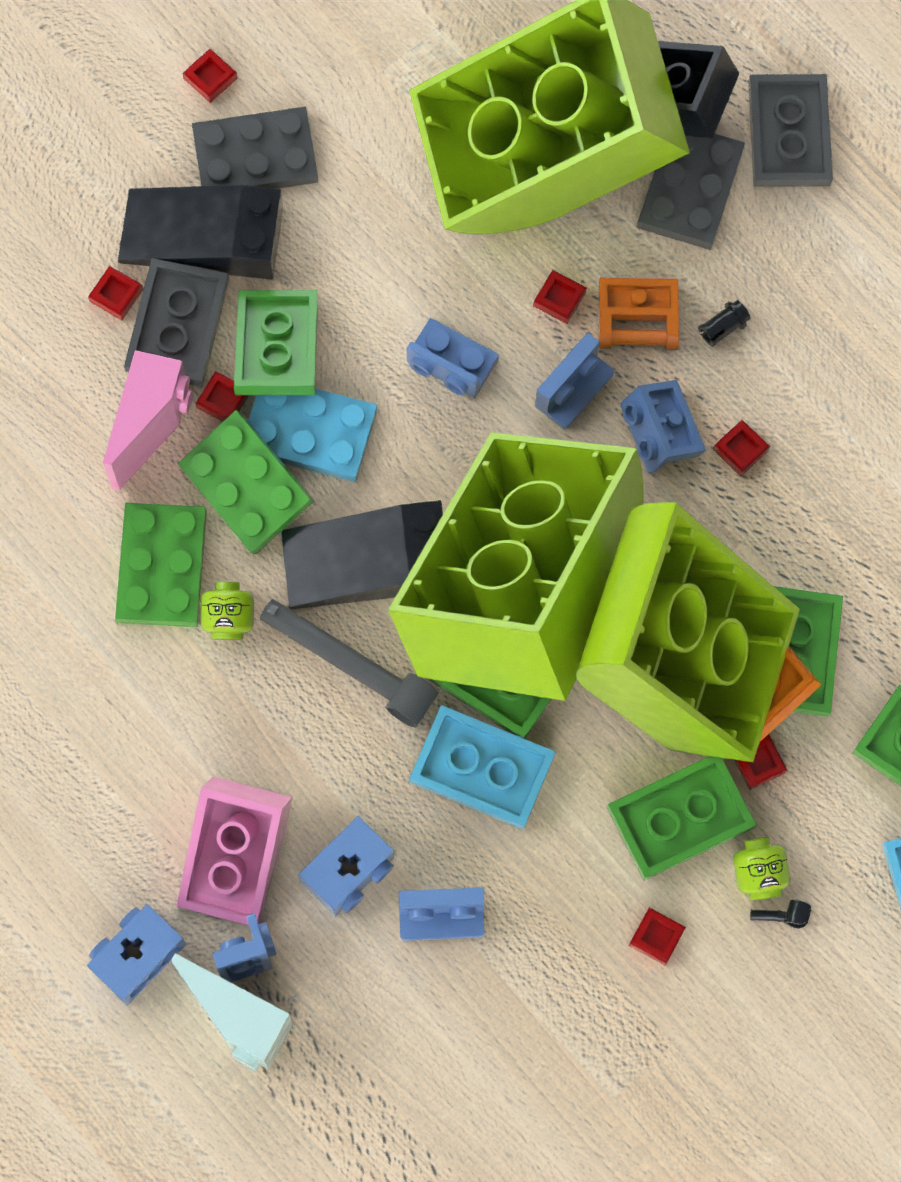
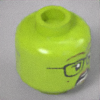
[201,582,254,640]
[733,837,791,900]

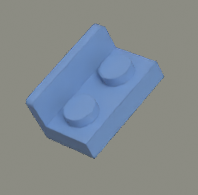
[407,318,499,398]
[535,332,614,429]
[621,380,706,473]
[399,887,485,941]
[212,913,277,983]

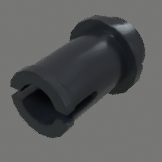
[698,300,751,347]

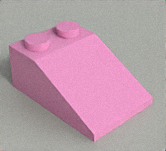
[103,350,193,490]
[176,776,293,926]

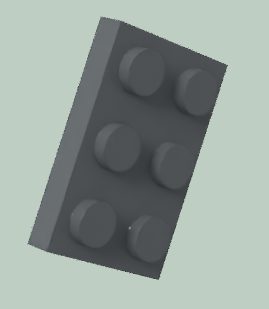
[748,74,833,187]
[192,106,318,189]
[637,134,745,250]
[124,258,229,387]

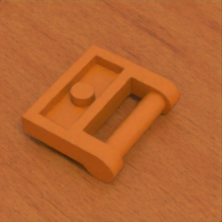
[598,278,679,350]

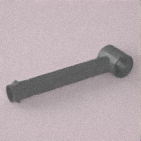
[260,599,439,728]

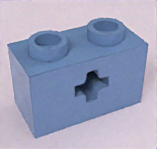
[298,816,394,916]
[87,904,187,1006]

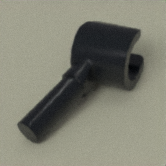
[751,900,811,929]

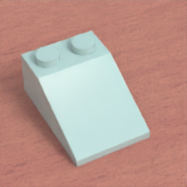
[171,953,293,1071]

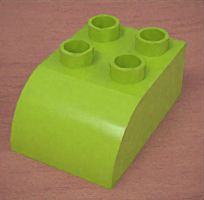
[409,0,690,234]
[388,432,644,701]
[576,502,800,762]

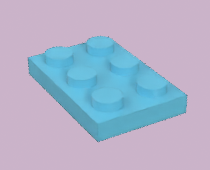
[248,389,377,482]
[409,705,556,830]

